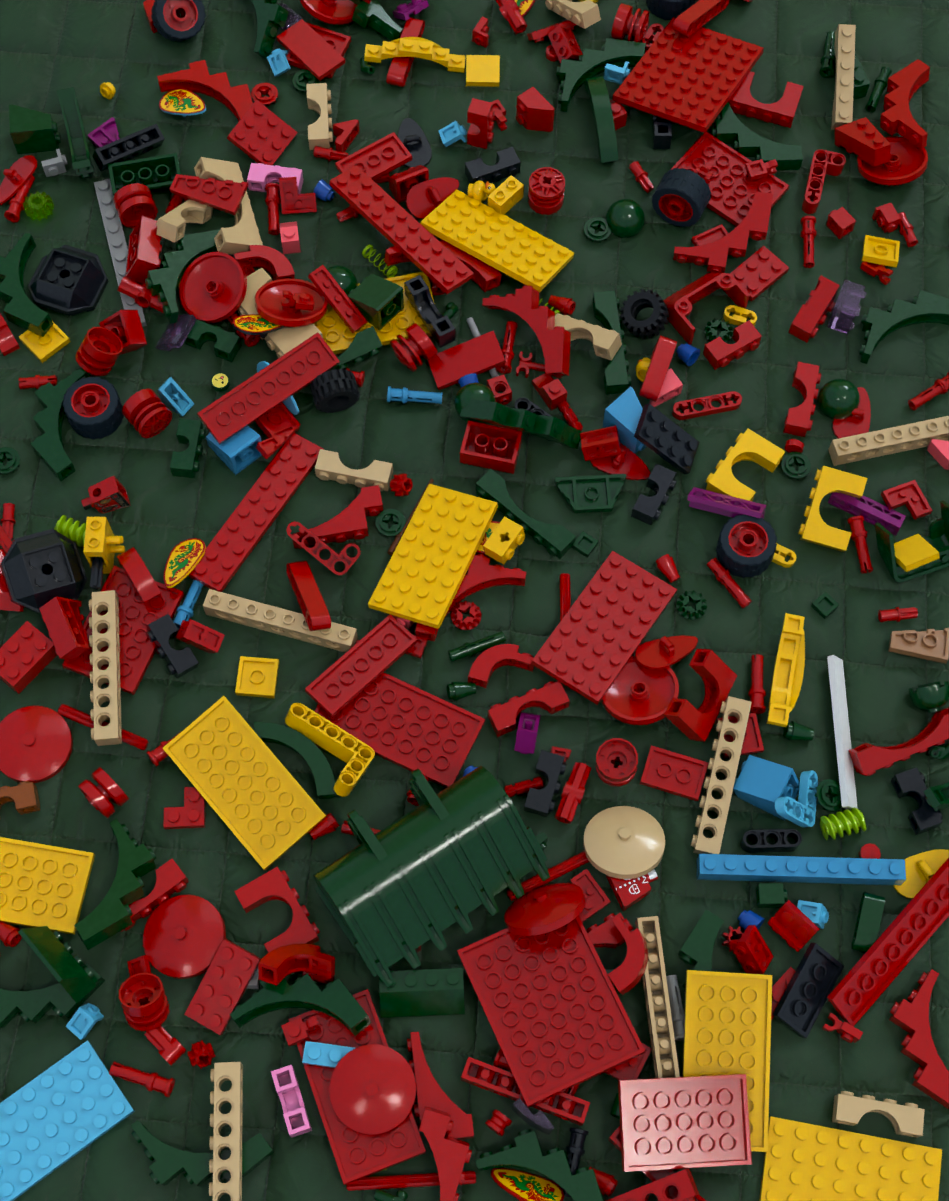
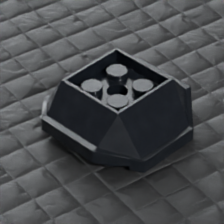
[28,245,109,316]
[0,529,88,614]

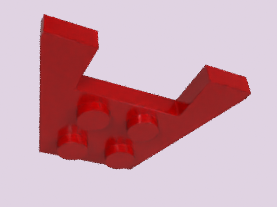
[255,403,301,459]

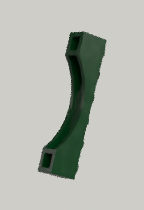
[592,291,631,395]
[305,326,383,387]
[476,468,576,559]

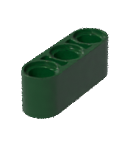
[851,892,885,953]

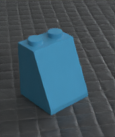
[602,386,646,454]
[206,426,262,475]
[733,755,800,820]

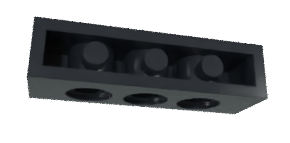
[92,123,165,172]

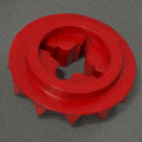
[251,83,278,106]
[451,600,482,630]

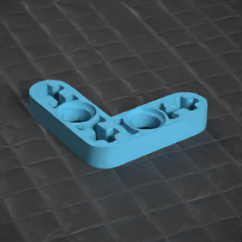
[775,770,818,828]

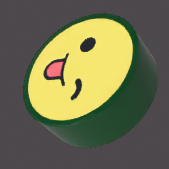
[211,373,230,392]

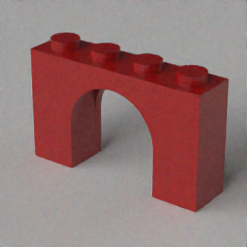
[728,72,804,128]
[664,649,737,742]
[234,866,320,953]

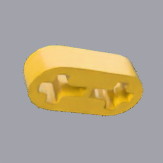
[723,305,757,326]
[771,543,797,568]

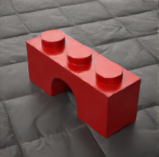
[467,98,495,149]
[703,320,762,370]

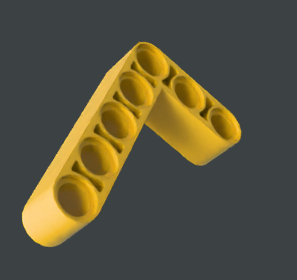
[285,703,375,797]

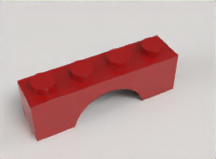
[783,362,821,437]
[488,681,570,737]
[121,858,189,932]

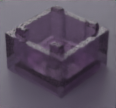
[827,280,867,334]

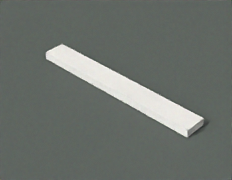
[827,655,858,811]

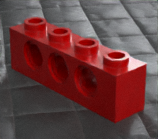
[606,1168,699,1201]

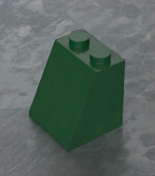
[9,105,61,154]
[348,273,404,331]

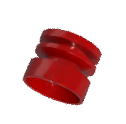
[611,3,649,42]
[528,167,565,215]
[390,323,437,372]
[75,327,123,376]
[122,388,172,438]
[596,738,638,787]
[119,972,170,1031]

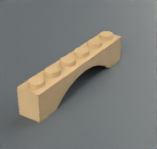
[831,24,856,130]

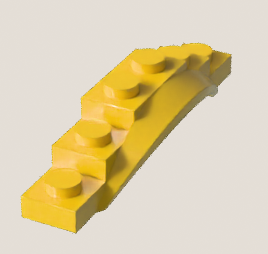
[364,37,465,73]
[767,613,805,727]

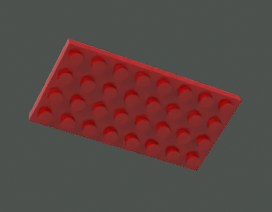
[531,551,677,705]
[314,672,486,788]
[288,989,426,1185]

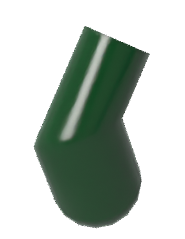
[929,743,949,759]

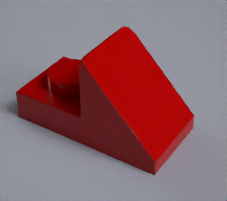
[333,119,360,152]

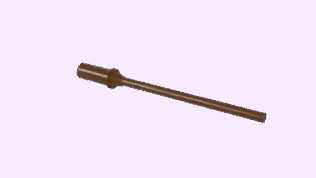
[387,478,434,556]

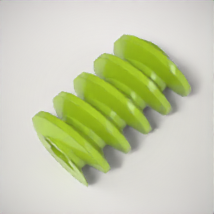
[54,515,86,547]
[820,807,866,841]

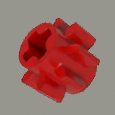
[694,165,713,185]
[390,474,413,496]
[722,926,743,952]
[187,1040,216,1069]

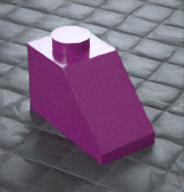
[514,712,540,754]

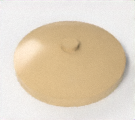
[583,806,665,879]

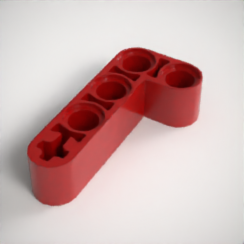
[802,149,846,214]
[639,335,677,402]
[286,521,361,575]

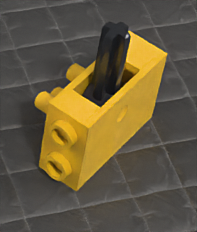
[83,517,125,589]

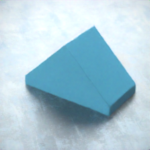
[158,377,195,416]

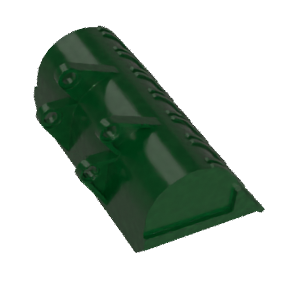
[313,766,550,987]

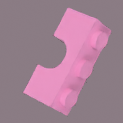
[247,163,303,194]
[271,1064,312,1138]

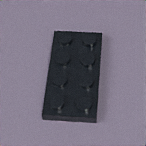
[634,404,699,475]
[772,943,844,1038]

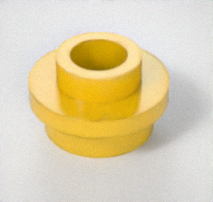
[100,82,116,99]

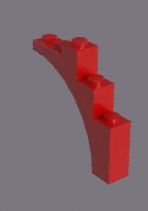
[880,59,930,149]
[157,60,253,122]
[673,191,773,273]
[384,234,502,292]
[482,286,571,376]
[415,554,527,641]
[889,969,949,1109]

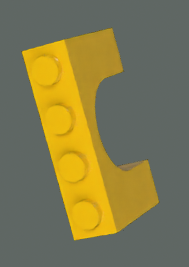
[706,428,785,501]
[798,466,868,552]

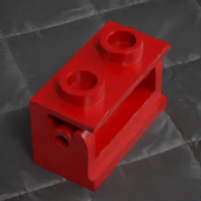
[580,425,622,461]
[176,619,225,653]

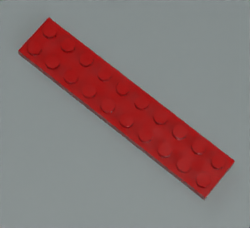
[329,165,474,294]
[188,433,324,592]
[827,858,949,1027]

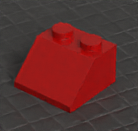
[516,87,555,132]
[389,165,429,203]
[99,310,147,354]

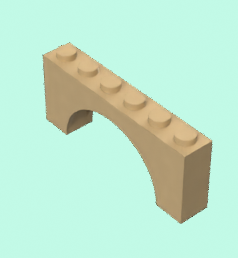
[194,157,263,255]
[237,268,323,358]

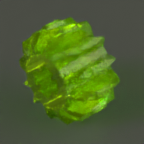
[23,191,54,221]

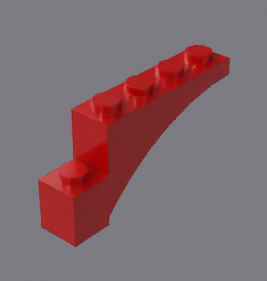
[292,485,383,549]
[407,1032,474,1140]
[419,1106,472,1201]

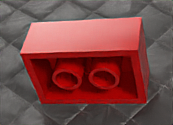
[125,216,162,284]
[460,420,522,474]
[0,621,57,694]

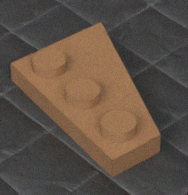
[888,628,949,664]

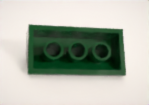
[108,153,182,196]
[18,926,97,1003]
[379,968,465,1018]

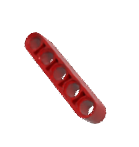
[673,0,730,37]
[386,17,425,87]
[286,561,331,631]

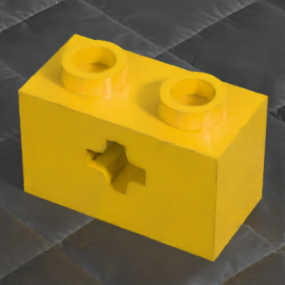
[487,175,524,215]
[483,516,525,565]

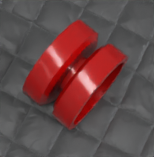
[113,183,158,228]
[78,767,129,819]

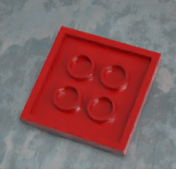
[286,22,351,79]
[227,100,298,166]

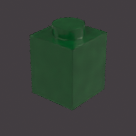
[755,883,787,908]

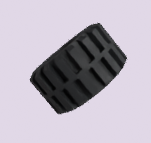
[620,289,669,339]
[310,369,360,413]

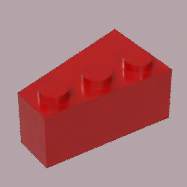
[835,117,891,167]
[789,275,840,343]
[39,596,89,660]

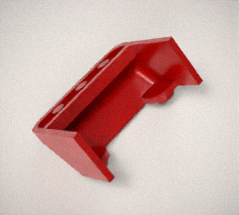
[663,272,750,345]

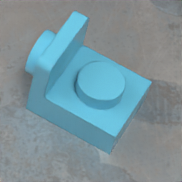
[267,48,291,76]
[604,61,631,85]
[438,121,467,147]
[797,900,829,929]
[66,1003,104,1040]

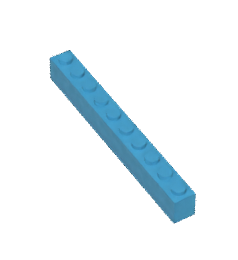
[697,854,906,885]

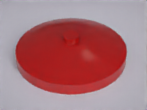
[300,0,357,24]
[857,137,928,185]
[179,252,247,323]
[255,278,328,327]
[601,656,679,725]
[0,706,73,783]
[504,883,586,936]
[143,895,226,979]
[329,1044,416,1134]

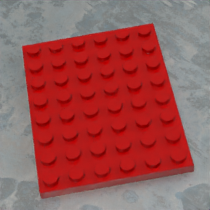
[613,17,764,133]
[457,915,645,1108]

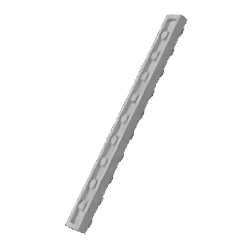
[94,179,147,327]

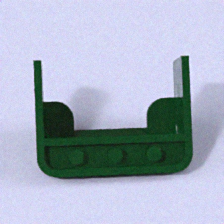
[875,500,949,582]

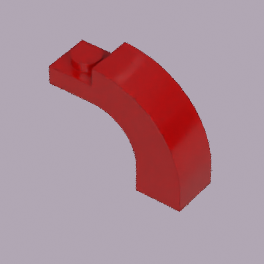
[233,245,295,280]
[116,547,161,602]
[468,644,535,688]
[608,916,648,995]
[258,943,335,986]

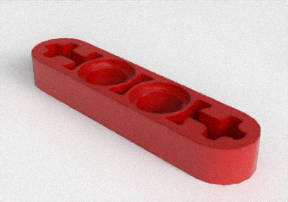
[672,391,742,420]

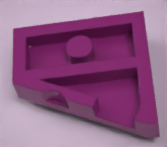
[392,0,429,21]
[87,117,120,148]

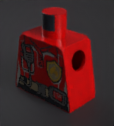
[81,476,131,514]

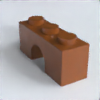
[0,781,41,820]

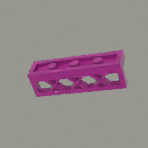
[687,487,766,519]
[828,492,906,536]

